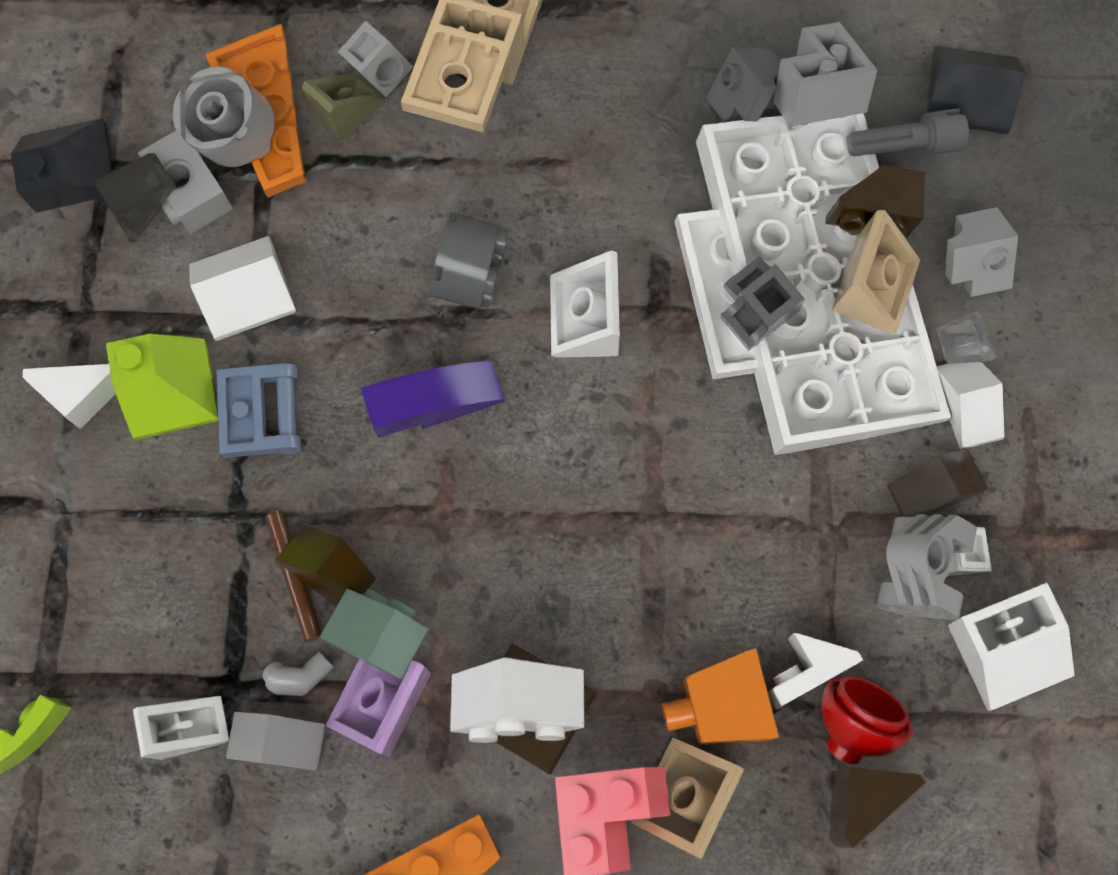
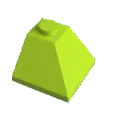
[106,334,218,440]

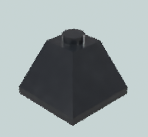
[11,118,117,213]

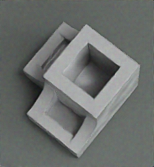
[945,207,1018,297]

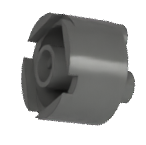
[429,212,509,309]

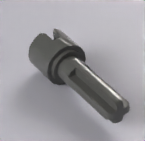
[846,109,969,157]

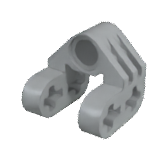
[876,514,977,620]

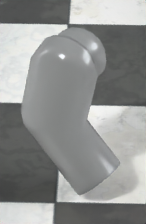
[263,651,335,696]

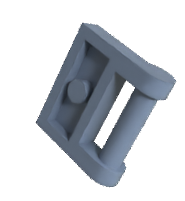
[217,363,301,458]

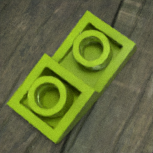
[0,695,72,775]

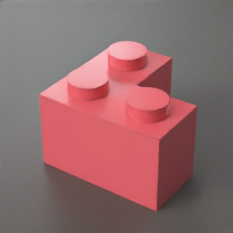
[555,767,670,875]

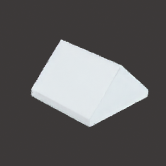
[189,236,297,341]
[550,250,620,357]

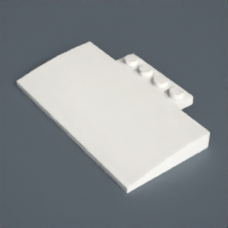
[674,113,951,455]

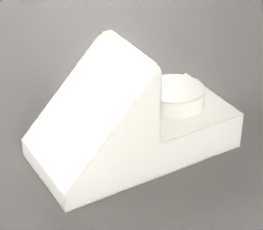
[768,633,863,709]

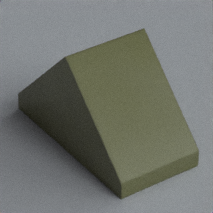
[302,72,386,142]

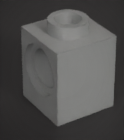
[338,21,413,97]

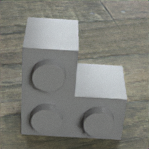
[773,22,877,127]

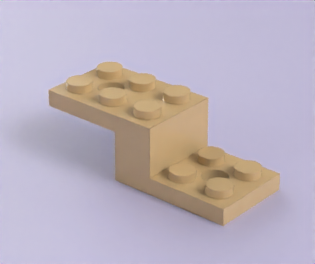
[401,0,543,133]

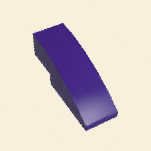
[361,360,505,438]

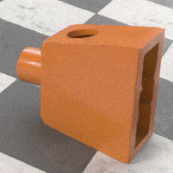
[661,649,779,745]

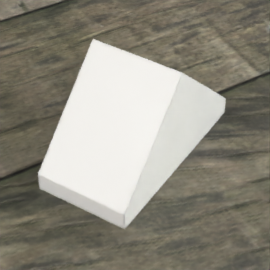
[937,360,1004,450]
[23,364,116,429]
[133,696,229,760]

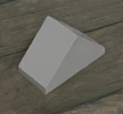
[226,712,326,771]

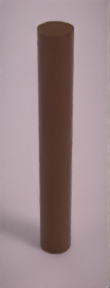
[265,511,321,643]

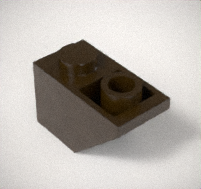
[825,165,925,237]

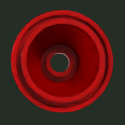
[821,676,913,765]

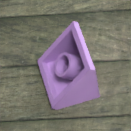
[326,659,431,757]

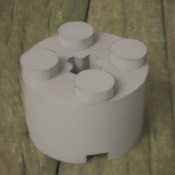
[173,67,274,167]

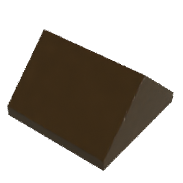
[829,767,926,848]

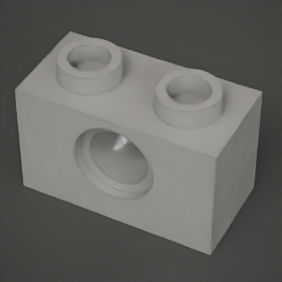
[138,130,233,235]

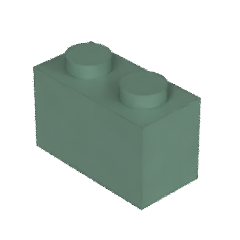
[320,589,428,680]

